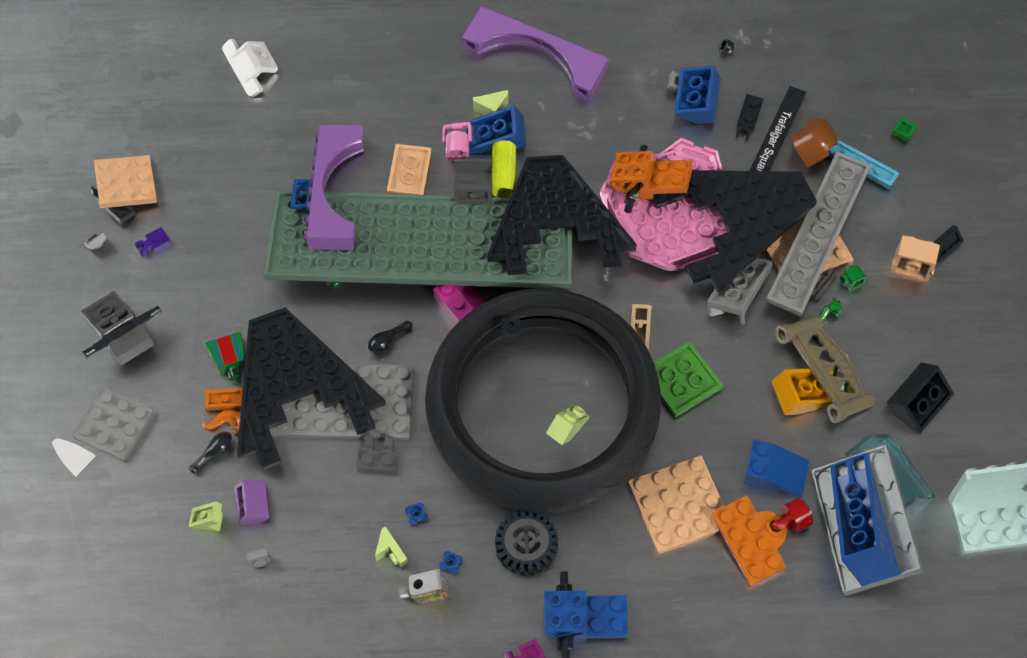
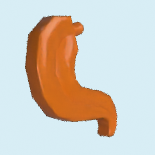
[202,409,241,436]

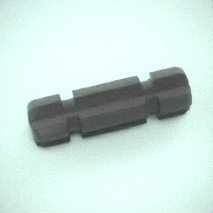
[810,268,837,300]

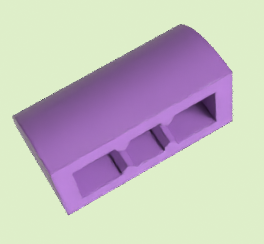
[234,480,269,525]

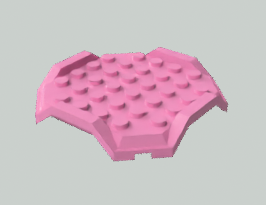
[599,138,728,271]

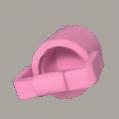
[442,122,472,162]

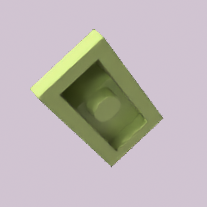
[189,502,223,531]
[375,526,408,569]

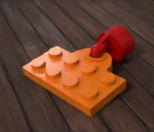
[711,495,813,586]

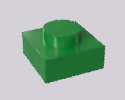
[892,117,917,142]

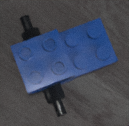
[544,571,628,658]

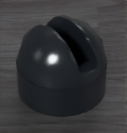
[719,39,735,54]

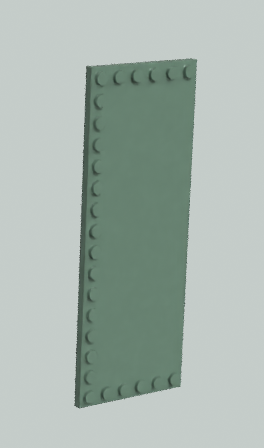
[264,191,572,289]

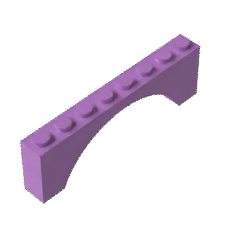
[462,6,608,101]
[304,125,364,250]

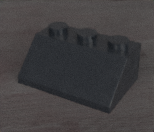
[887,362,954,434]

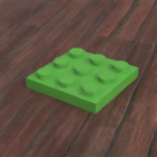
[654,341,724,418]

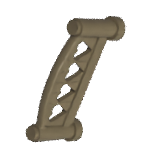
[775,316,876,423]

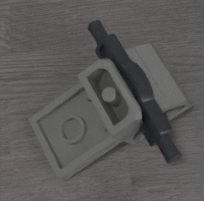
[81,291,162,365]

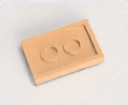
[387,144,432,195]

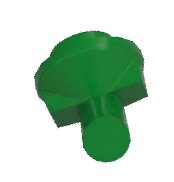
[818,298,842,322]

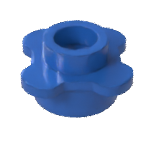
[405,503,428,525]
[439,551,463,574]

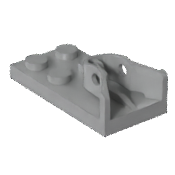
[707,258,773,325]

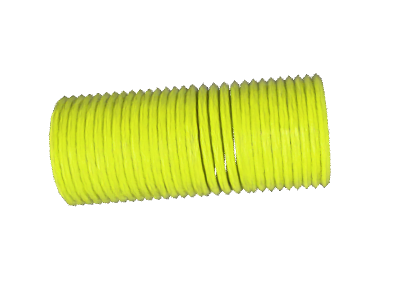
[492,140,516,198]

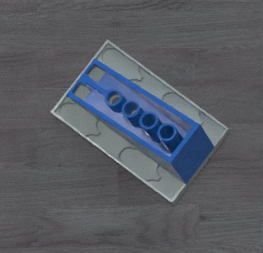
[812,444,923,596]

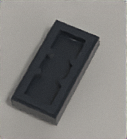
[933,225,964,263]

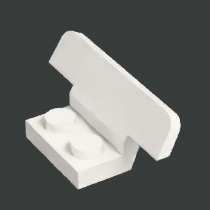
[222,39,278,97]

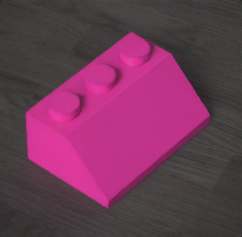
[433,285,485,325]

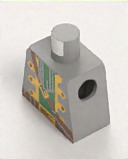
[399,569,450,604]

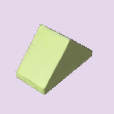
[473,90,508,115]

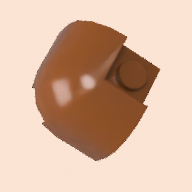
[791,118,838,168]

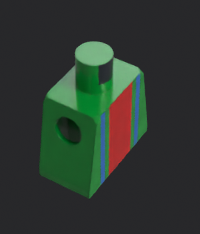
[205,332,246,381]

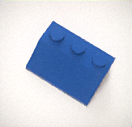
[674,66,721,124]

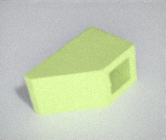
[546,405,590,445]

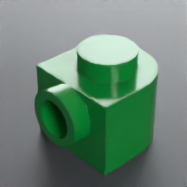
[840,265,867,291]

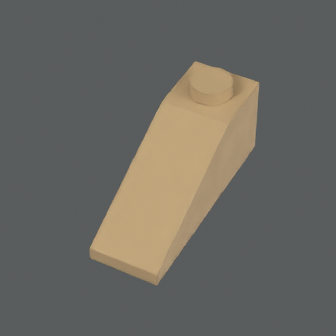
[630,303,652,351]

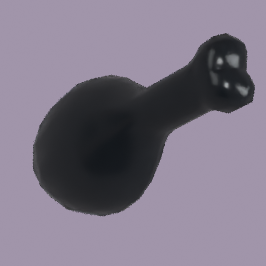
[367,320,413,351]
[188,432,232,474]

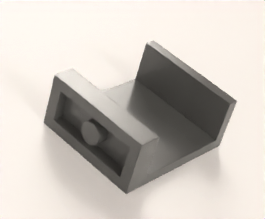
[454,159,492,203]

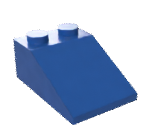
[466,105,526,153]
[743,439,809,498]

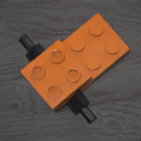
[610,145,693,213]

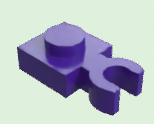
[135,227,171,256]

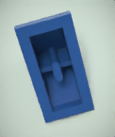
[291,179,313,209]

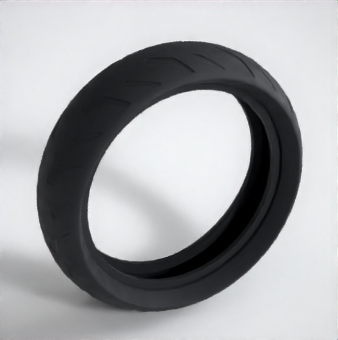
[425,288,661,513]

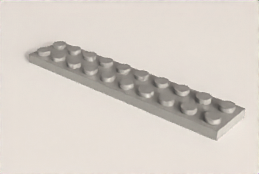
[766,152,871,316]

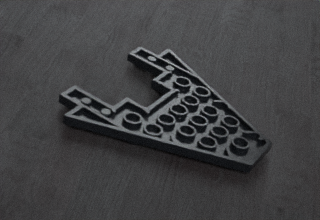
[487,155,637,275]
[651,170,817,292]
[237,307,386,470]

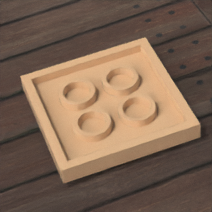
[94,155,157,208]

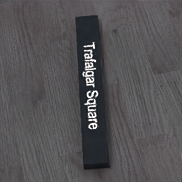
[749,86,806,171]

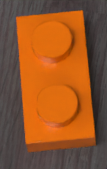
[205,388,243,411]

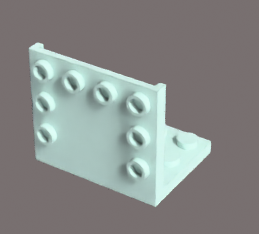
[948,462,1027,554]

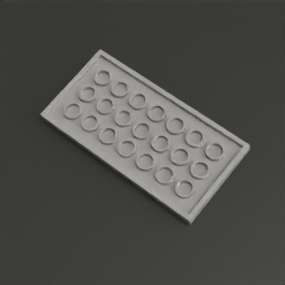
[269,364,414,441]

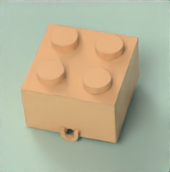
[891,235,940,282]

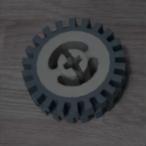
[495,510,558,576]

